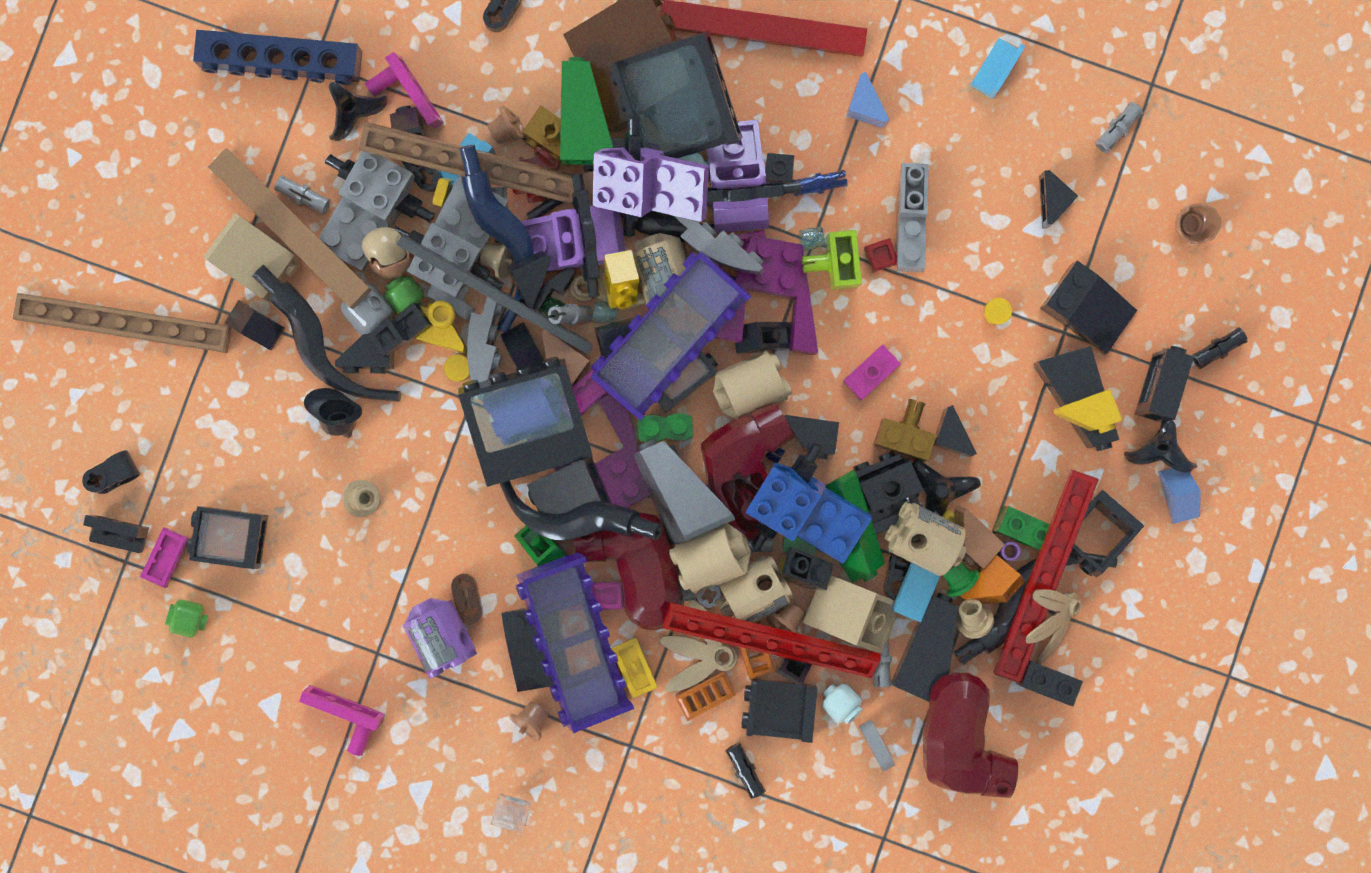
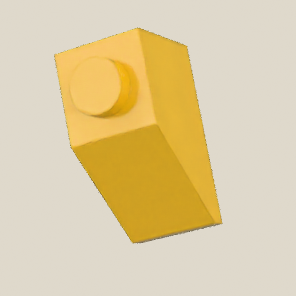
[414,303,467,354]
[1053,389,1122,434]

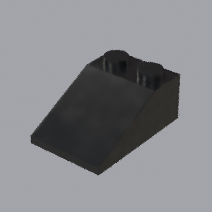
[1040,260,1137,354]
[501,608,570,692]

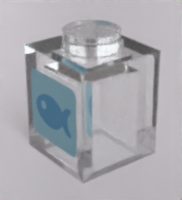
[490,794,535,833]

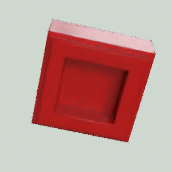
[864,238,897,273]

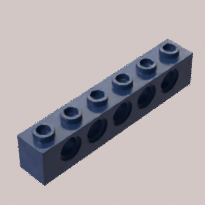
[193,29,362,85]

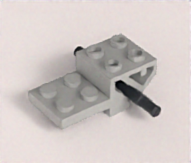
[319,151,436,272]
[394,175,509,297]

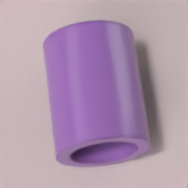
[997,541,1021,561]

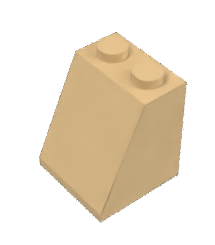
[203,213,300,302]
[803,575,898,654]

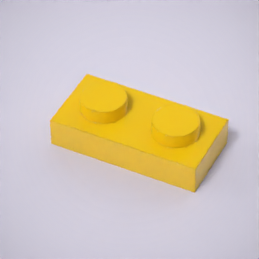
[611,637,658,698]

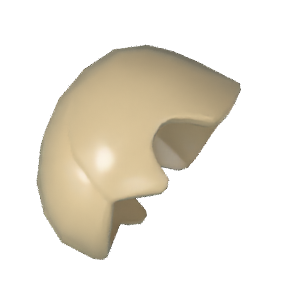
[362,227,407,265]

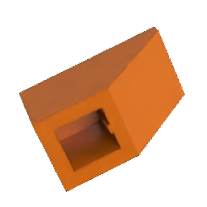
[960,555,1025,604]

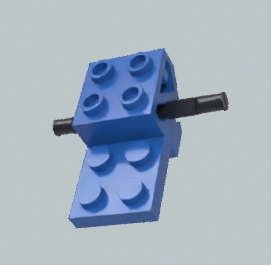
[745,442,872,564]

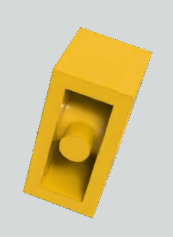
[603,250,639,309]

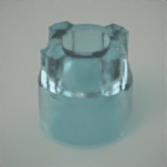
[799,227,825,251]
[593,302,616,324]

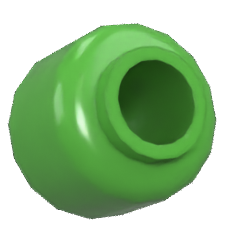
[384,275,424,314]
[165,599,208,638]

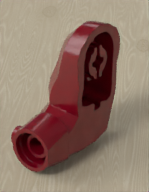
[700,403,794,540]
[574,513,684,630]
[923,672,1018,798]

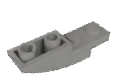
[896,163,929,273]
[673,215,765,275]
[467,297,504,400]

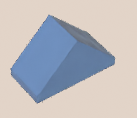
[846,72,889,128]
[1158,468,1201,524]

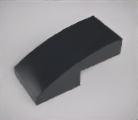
[533,268,577,313]
[368,303,432,357]

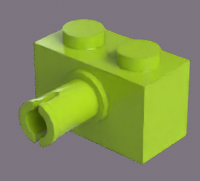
[802,230,862,290]

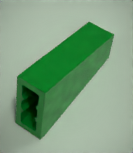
[560,57,613,165]
[825,469,885,583]

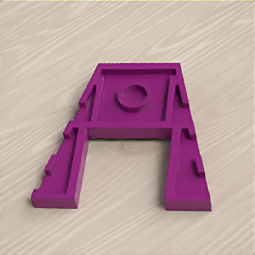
[714,235,818,355]
[527,394,650,507]

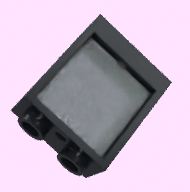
[647,329,718,413]
[1134,346,1194,423]
[187,506,268,569]

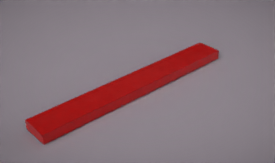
[661,0,868,57]
[993,469,1099,684]
[662,603,881,678]

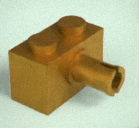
[522,105,571,167]
[873,399,937,462]

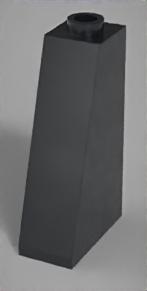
[1033,346,1119,452]
[891,592,958,702]

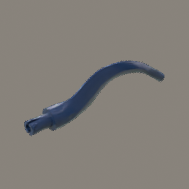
[459,144,534,333]

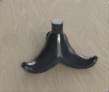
[329,82,387,141]
[1124,420,1197,472]
[911,459,981,517]

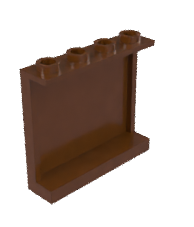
[563,0,691,132]

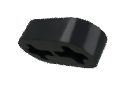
[483,0,522,33]
[402,161,443,192]

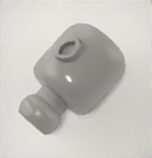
[340,283,394,335]

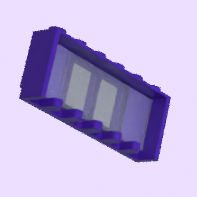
[591,251,751,421]
[516,552,634,733]

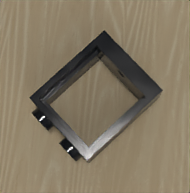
[1069,489,1144,578]

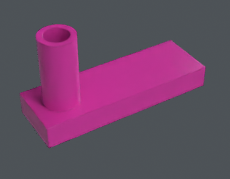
[365,52,444,129]
[299,685,385,756]

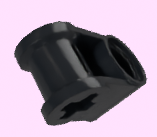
[82,450,140,494]
[883,552,911,600]

